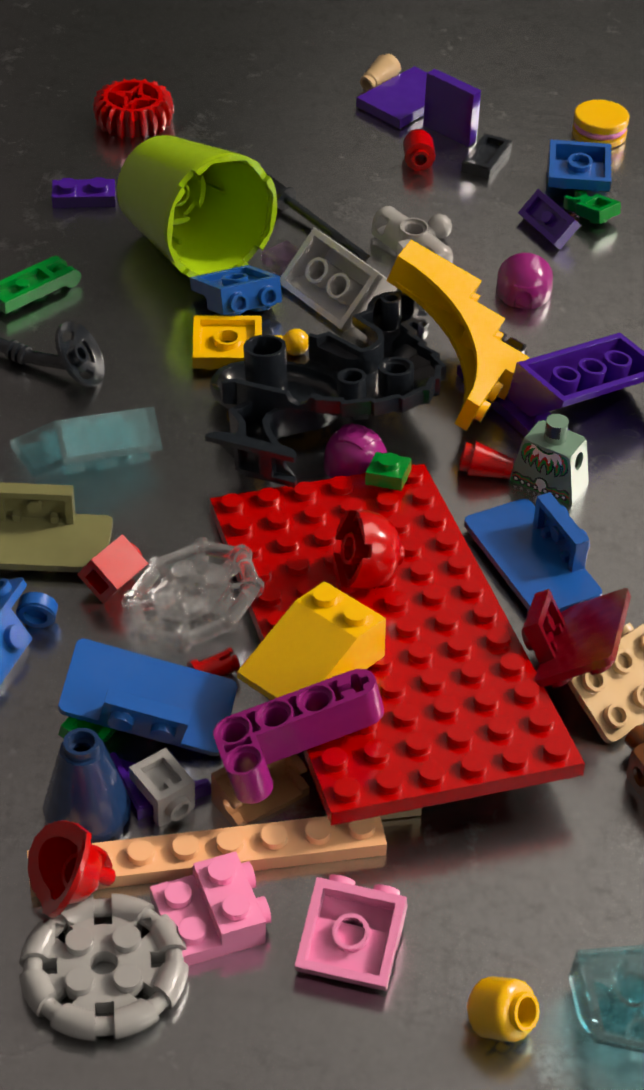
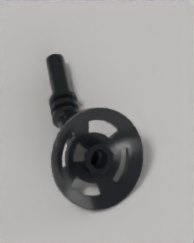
[0,321,105,387]

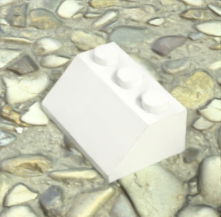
[280,228,397,331]

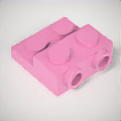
[150,851,271,966]
[294,875,408,991]

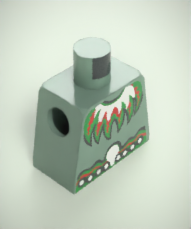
[510,414,589,506]

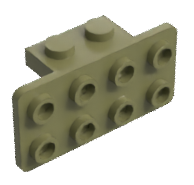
[0,482,113,573]

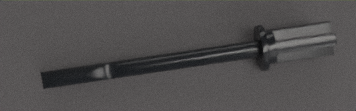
[266,172,370,262]

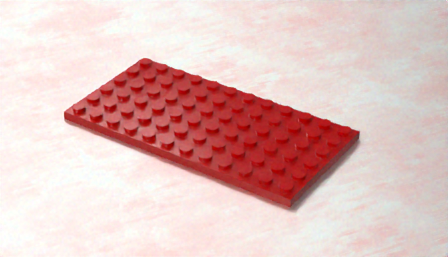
[210,464,585,826]

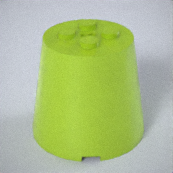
[117,135,277,278]

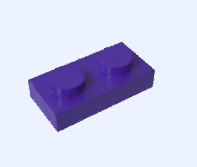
[52,177,116,208]
[518,188,581,250]

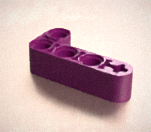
[213,669,384,804]

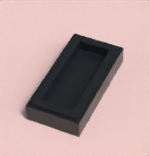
[461,133,512,179]

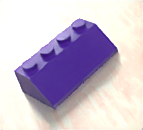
[507,333,644,417]

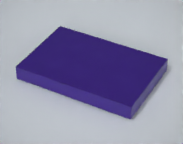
[356,66,427,129]

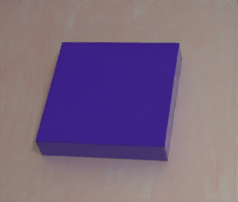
[423,68,481,147]

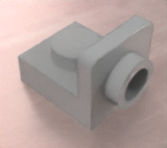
[129,748,195,827]

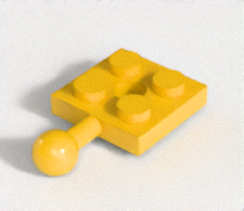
[192,315,309,370]

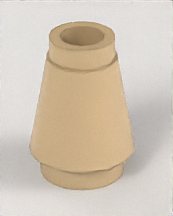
[360,54,401,91]

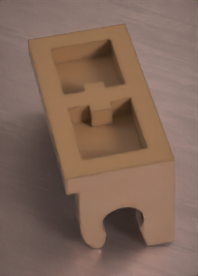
[211,754,310,827]

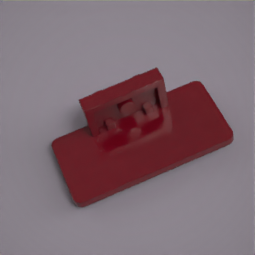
[521,588,631,687]

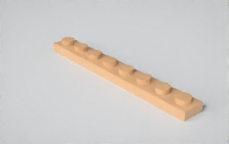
[27,816,387,898]

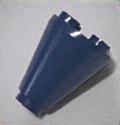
[43,728,131,843]

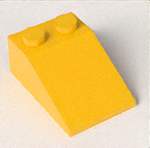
[237,581,386,700]

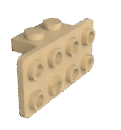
[567,622,644,744]

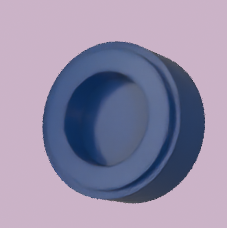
[16,592,58,628]

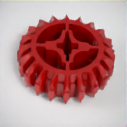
[93,78,174,140]

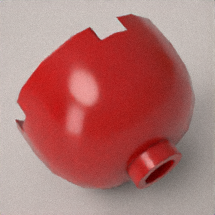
[333,509,405,590]

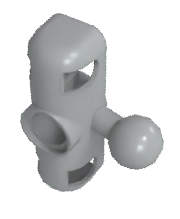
[371,206,453,263]

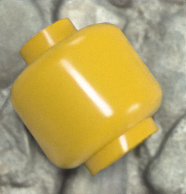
[467,976,540,1043]

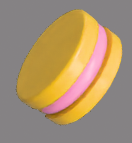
[572,100,629,148]

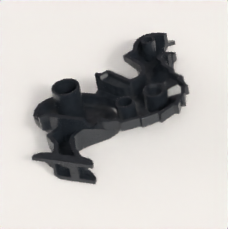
[205,291,446,488]

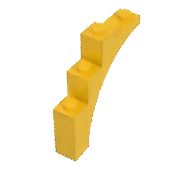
[386,240,530,431]

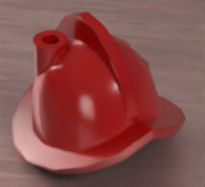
[27,820,116,919]

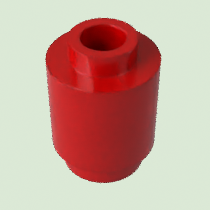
[403,129,435,171]

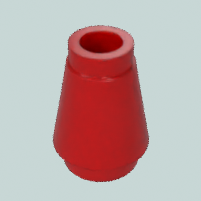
[458,441,514,480]

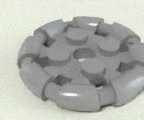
[19,893,189,1041]

